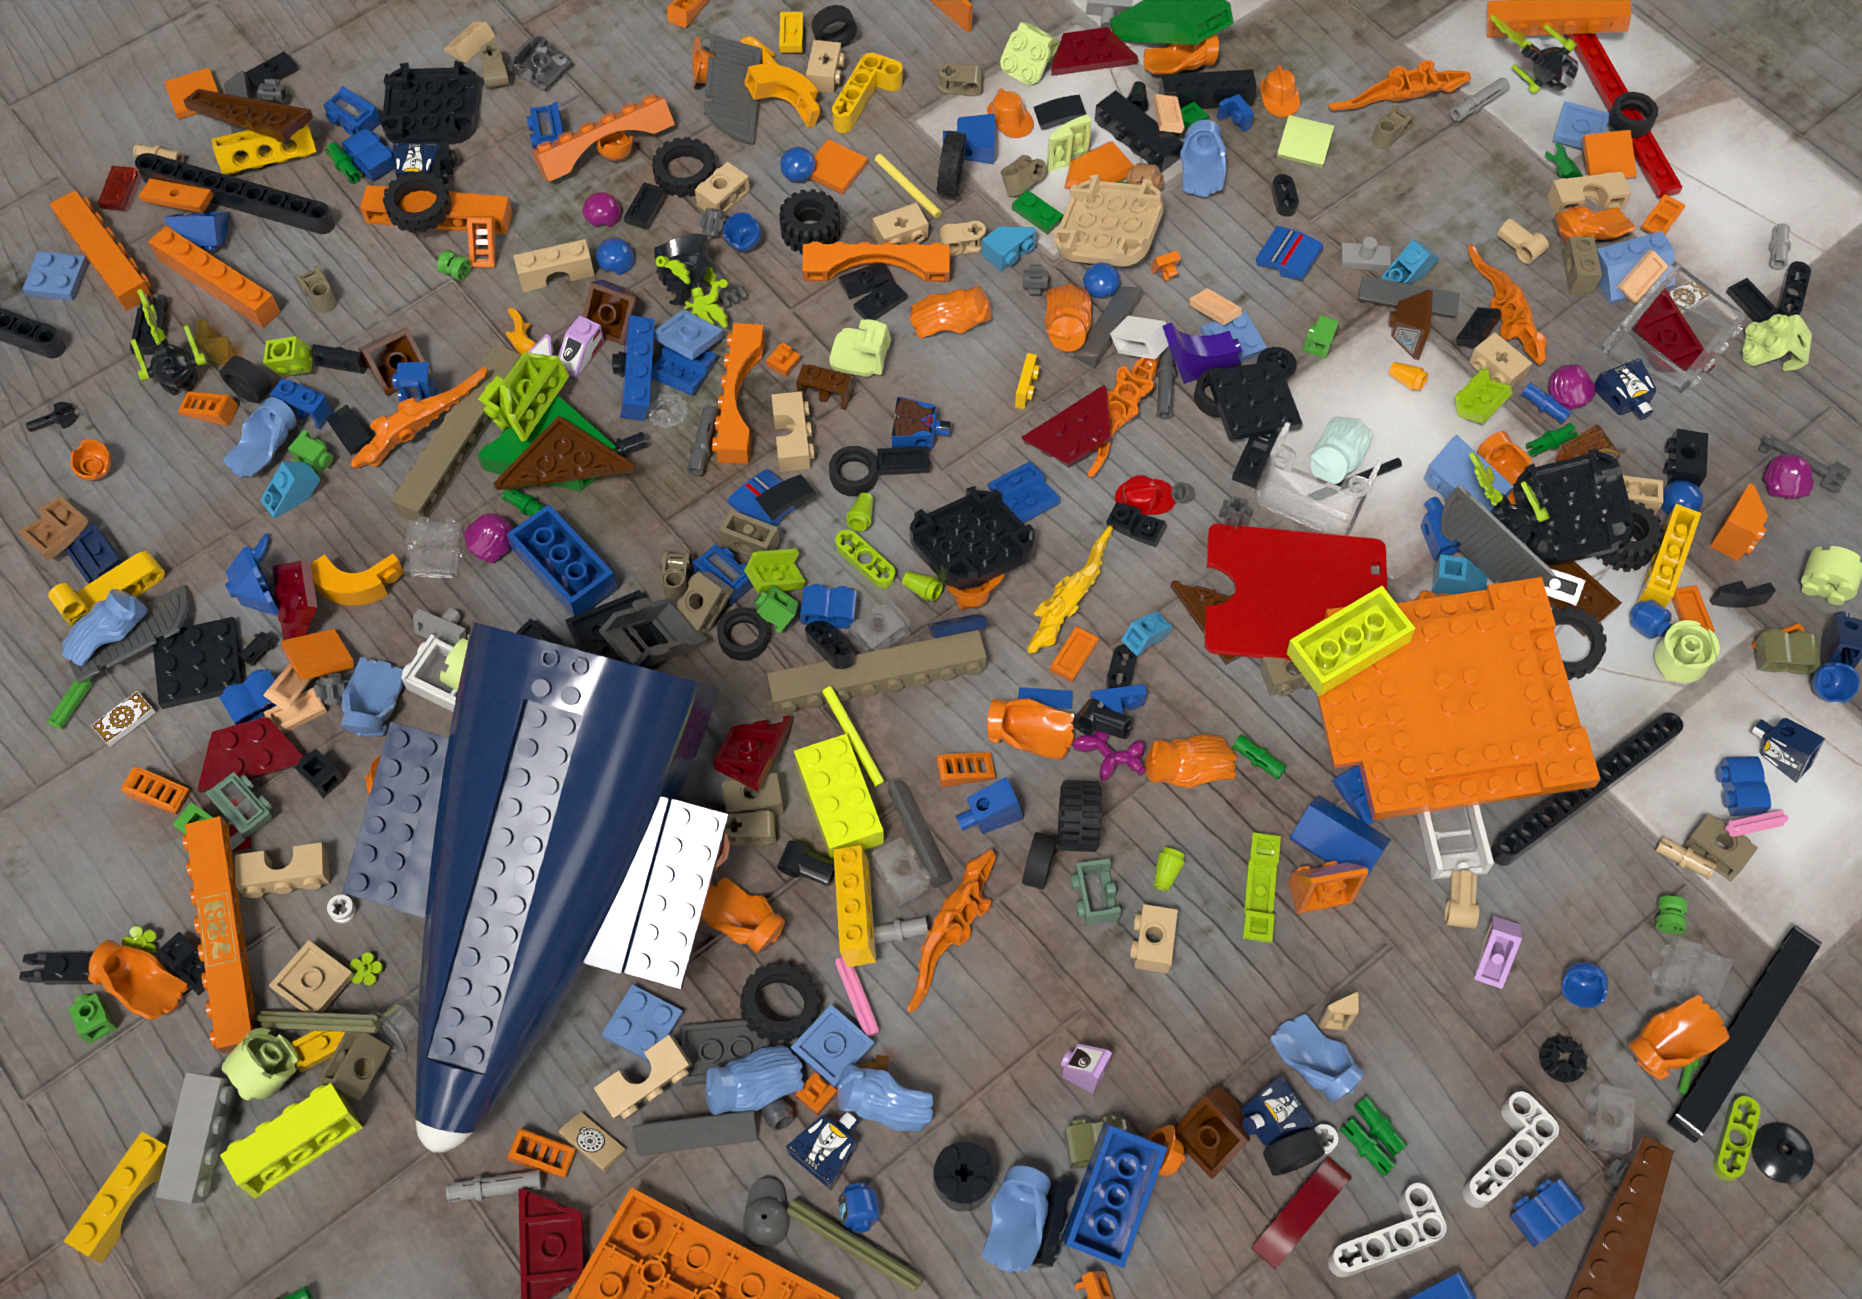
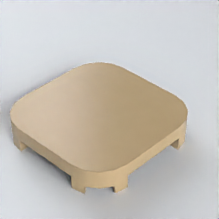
[1053,175,1164,266]

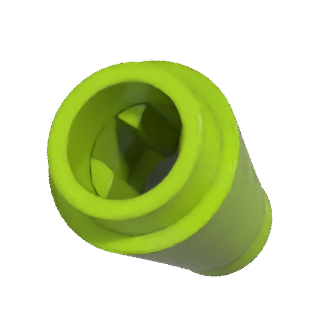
[846,493,874,532]
[902,571,943,602]
[1153,847,1185,892]

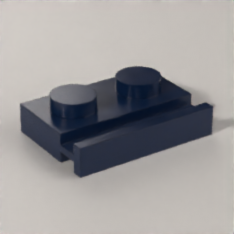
[64,523,123,584]
[928,613,988,638]

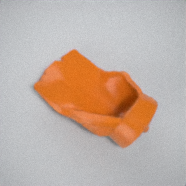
[1143,34,1219,74]
[1555,206,1636,244]
[1044,283,1092,352]
[909,285,992,339]
[1476,431,1533,505]
[986,698,1075,760]
[1145,734,1237,788]
[702,877,785,954]
[88,940,188,1020]
[1628,995,1730,1080]

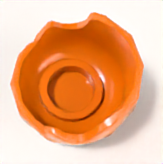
[596,131,633,161]
[70,439,112,481]

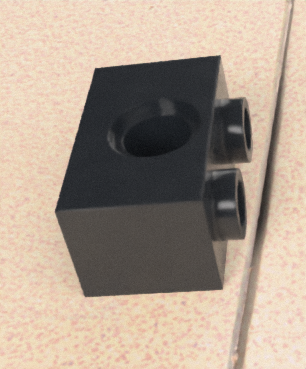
[1664,428,1708,488]

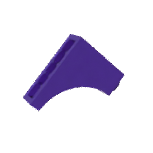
[1162,322,1243,384]

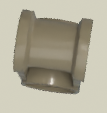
[479,42,510,89]
[937,63,982,96]
[1372,105,1414,149]
[1000,155,1046,196]
[295,265,337,313]
[661,550,692,602]
[725,810,776,847]

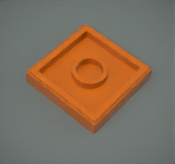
[164,67,219,120]
[1582,130,1637,179]
[809,139,868,195]
[281,629,354,681]

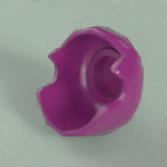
[582,192,622,228]

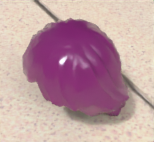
[1548,364,1596,410]
[1763,454,1814,499]
[464,513,512,563]

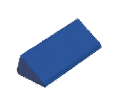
[1289,795,1391,882]

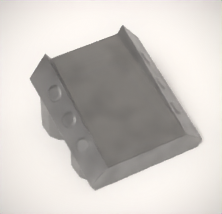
[506,35,572,91]

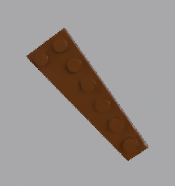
[183,89,313,142]
[1566,1136,1674,1299]

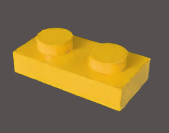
[779,12,803,53]
[1015,353,1040,409]
[291,1031,345,1073]

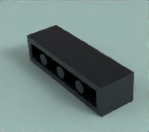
[1158,69,1257,109]
[1094,90,1183,173]

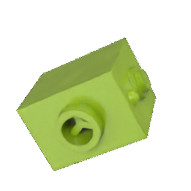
[263,336,313,377]

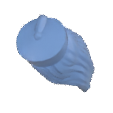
[1180,120,1226,197]
[223,397,297,477]
[61,589,147,666]
[340,657,403,737]
[1270,1014,1364,1102]
[705,1045,804,1115]
[837,1065,933,1132]
[981,1166,1051,1273]

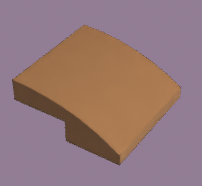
[19,496,88,561]

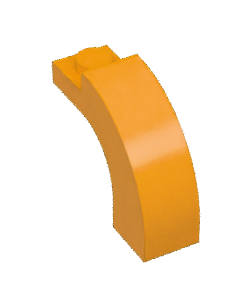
[744,64,820,128]
[311,553,404,606]

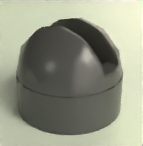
[1171,482,1195,503]

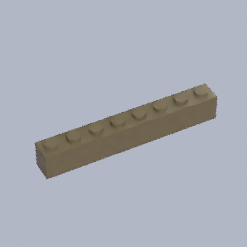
[391,344,521,525]
[767,630,987,714]

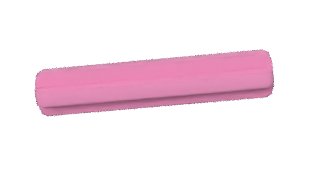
[1725,810,1788,837]
[835,956,879,1037]

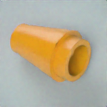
[1389,361,1429,391]

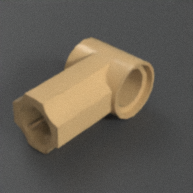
[1497,218,1549,264]
[1444,870,1479,930]

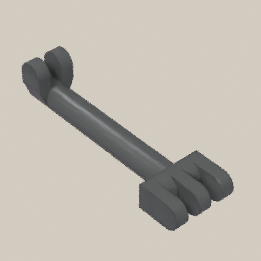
[702,242,747,309]
[1759,434,1851,493]

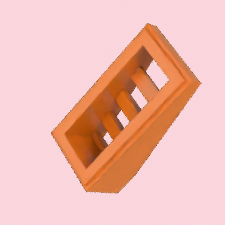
[667,0,708,28]
[467,216,495,267]
[178,391,238,425]
[936,752,995,788]
[121,766,190,815]
[506,1128,576,1178]

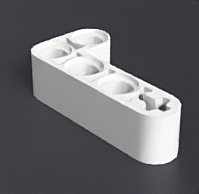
[1463,1091,1559,1208]
[1328,1183,1447,1278]

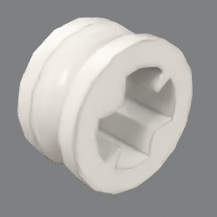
[327,895,356,924]
[1314,1124,1339,1154]

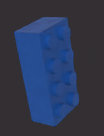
[506,504,618,616]
[1061,1122,1167,1268]

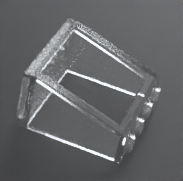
[1599,261,1747,393]

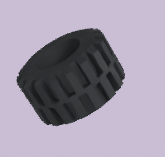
[779,189,841,254]
[1595,500,1664,572]
[1058,780,1102,852]

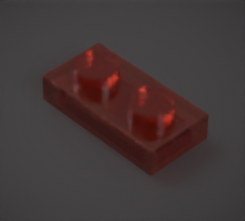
[98,166,138,211]

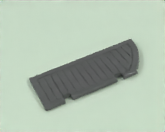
[703,35,761,145]
[1440,484,1555,584]
[68,584,189,683]

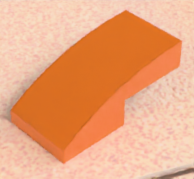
[1641,194,1686,235]

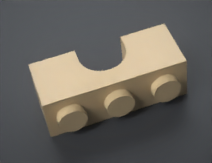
[1547,172,1631,215]
[513,239,595,292]
[771,391,814,472]
[235,842,330,898]
[594,1035,693,1120]

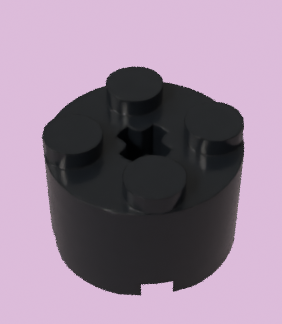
[933,1142,995,1212]

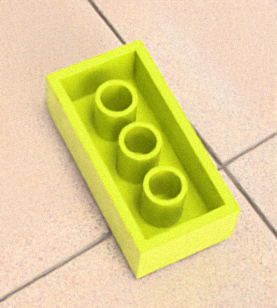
[1287,586,1415,696]
[794,734,884,860]
[220,1083,363,1199]

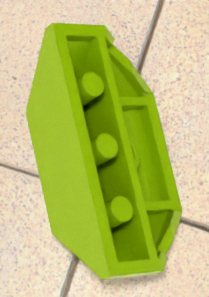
[500,353,569,441]

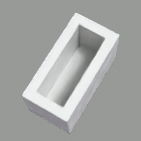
[1110,316,1169,359]

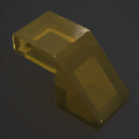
[196,319,235,366]

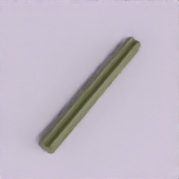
[253,1011,382,1033]
[786,1199,922,1292]

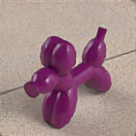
[1073,731,1146,781]

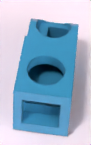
[1121,611,1173,656]

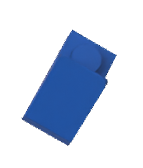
[1090,684,1147,715]

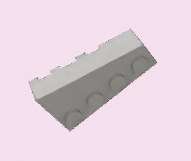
[156,1072,239,1203]

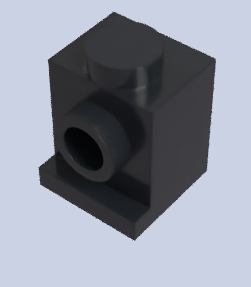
[294,748,344,799]

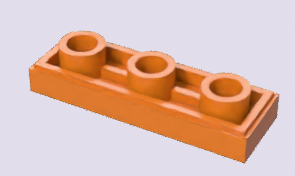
[138,178,214,213]

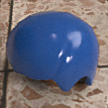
[780,146,816,182]
[723,212,762,252]
[595,238,635,275]
[1083,262,1120,298]
[1661,480,1703,515]
[1812,662,1860,703]
[1562,962,1609,1008]

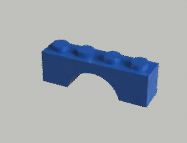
[620,315,654,421]

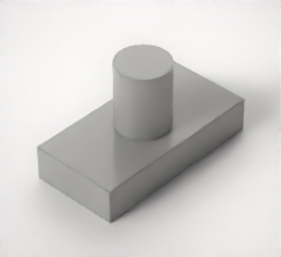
[1086,0,1133,29]
[1341,237,1391,271]
[413,608,466,647]

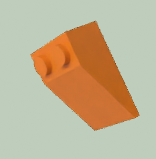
[1288,861,1369,914]

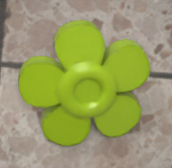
[122,925,157,954]
[350,952,383,986]

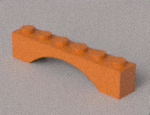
[531,94,675,182]
[802,242,950,282]
[712,323,765,464]

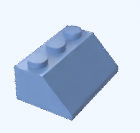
[1597,231,1677,304]
[1423,435,1514,513]

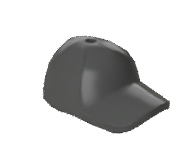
[743,1178,789,1246]

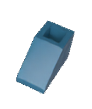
[981,226,1037,272]
[1381,240,1440,285]
[260,462,320,518]
[1432,554,1487,595]

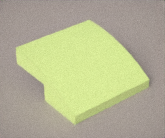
[1046,114,1092,172]
[1277,115,1334,168]

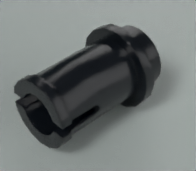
[613,432,648,458]
[238,631,274,666]

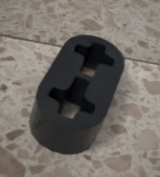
[1271,174,1299,217]
[1106,644,1137,689]

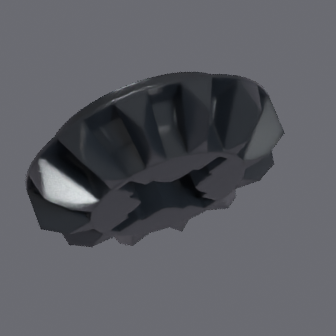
[1256,347,1297,381]
[1539,1035,1588,1083]

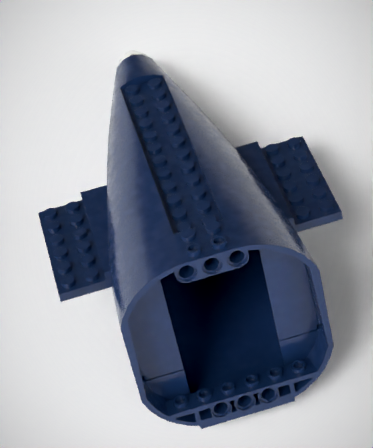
[342,622,730,1153]

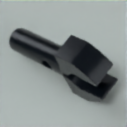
[26,402,78,432]

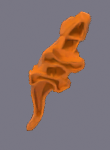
[1328,60,1471,110]
[1468,244,1548,365]
[1087,356,1159,478]
[350,367,488,469]
[907,849,996,1012]

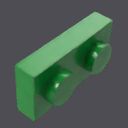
[1012,190,1064,235]

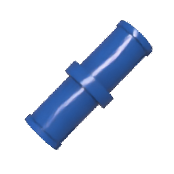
[1521,382,1572,424]

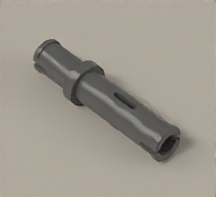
[1156,347,1177,420]
[687,405,719,477]

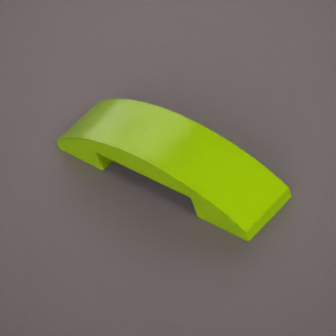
[1243,832,1281,943]

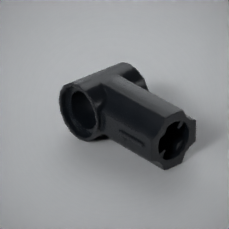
[1073,699,1133,740]
[777,840,835,886]

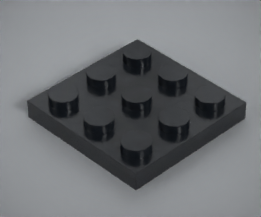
[1206,360,1303,441]
[565,590,669,668]
[153,617,243,709]

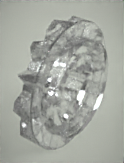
[647,391,688,428]

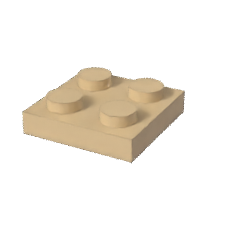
[269,940,355,1013]

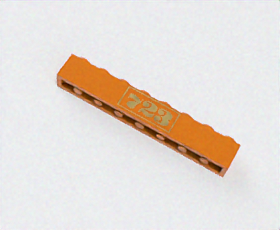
[182,816,256,1054]

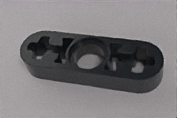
[1776,261,1811,317]
[805,621,855,669]

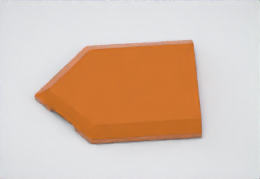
[1064,141,1134,189]

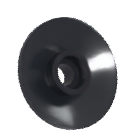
[1751,1122,1814,1184]

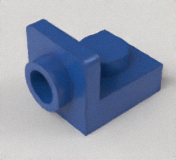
[1217,94,1254,132]

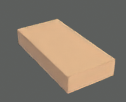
[1153,94,1184,133]
[1617,250,1668,304]
[1189,288,1242,326]
[263,663,313,712]
[264,688,327,734]

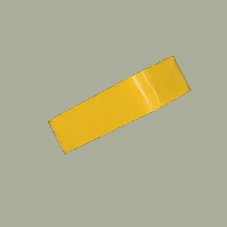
[832,53,903,133]
[48,551,165,628]

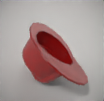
[1115,475,1176,515]

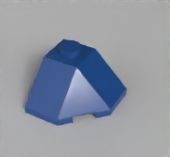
[165,211,229,250]
[225,546,279,616]

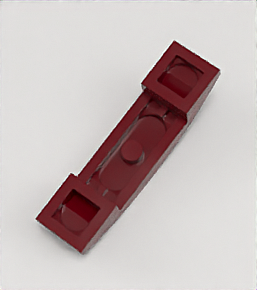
[1251,1157,1352,1269]

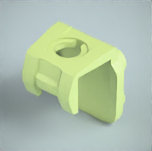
[1000,22,1060,85]
[1742,314,1812,371]
[829,320,891,377]

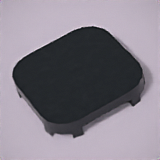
[380,61,480,145]
[1513,449,1634,565]
[909,486,1034,589]

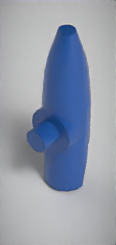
[250,533,269,565]

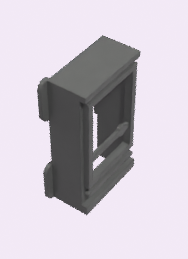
[599,598,706,667]

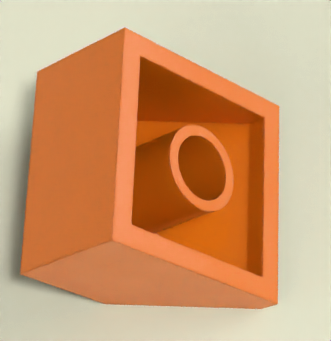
[1710,483,1768,562]

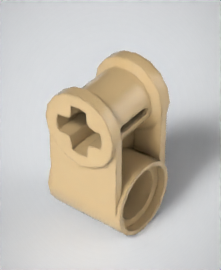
[939,221,986,256]

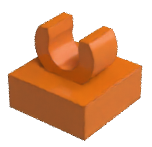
[1150,250,1181,282]
[766,343,801,378]
[795,1072,837,1116]
[1074,1271,1114,1299]

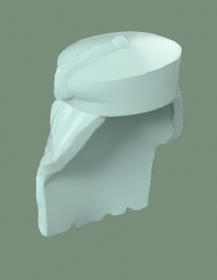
[1310,416,1373,485]

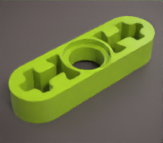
[835,529,895,589]
[1713,1096,1761,1181]

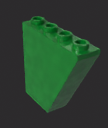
[1109,0,1234,45]
[477,395,617,492]

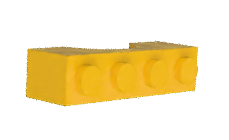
[63,1131,168,1264]

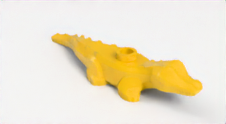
[1027,525,1113,654]

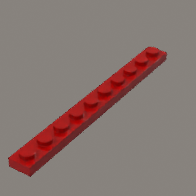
[1566,33,1683,198]

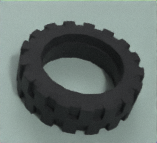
[937,131,966,198]
[652,137,716,198]
[383,170,452,233]
[1552,606,1607,680]
[740,962,820,1043]

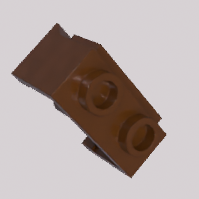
[796,364,853,410]

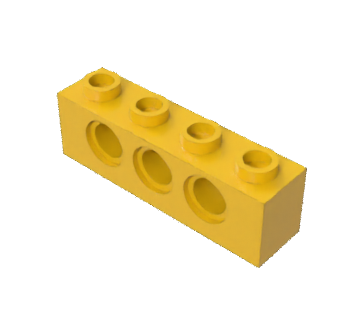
[211,123,317,174]
[1637,504,1701,608]
[833,845,876,967]

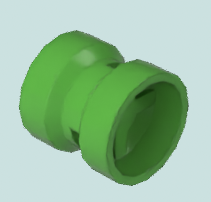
[437,250,472,281]
[1656,896,1689,934]

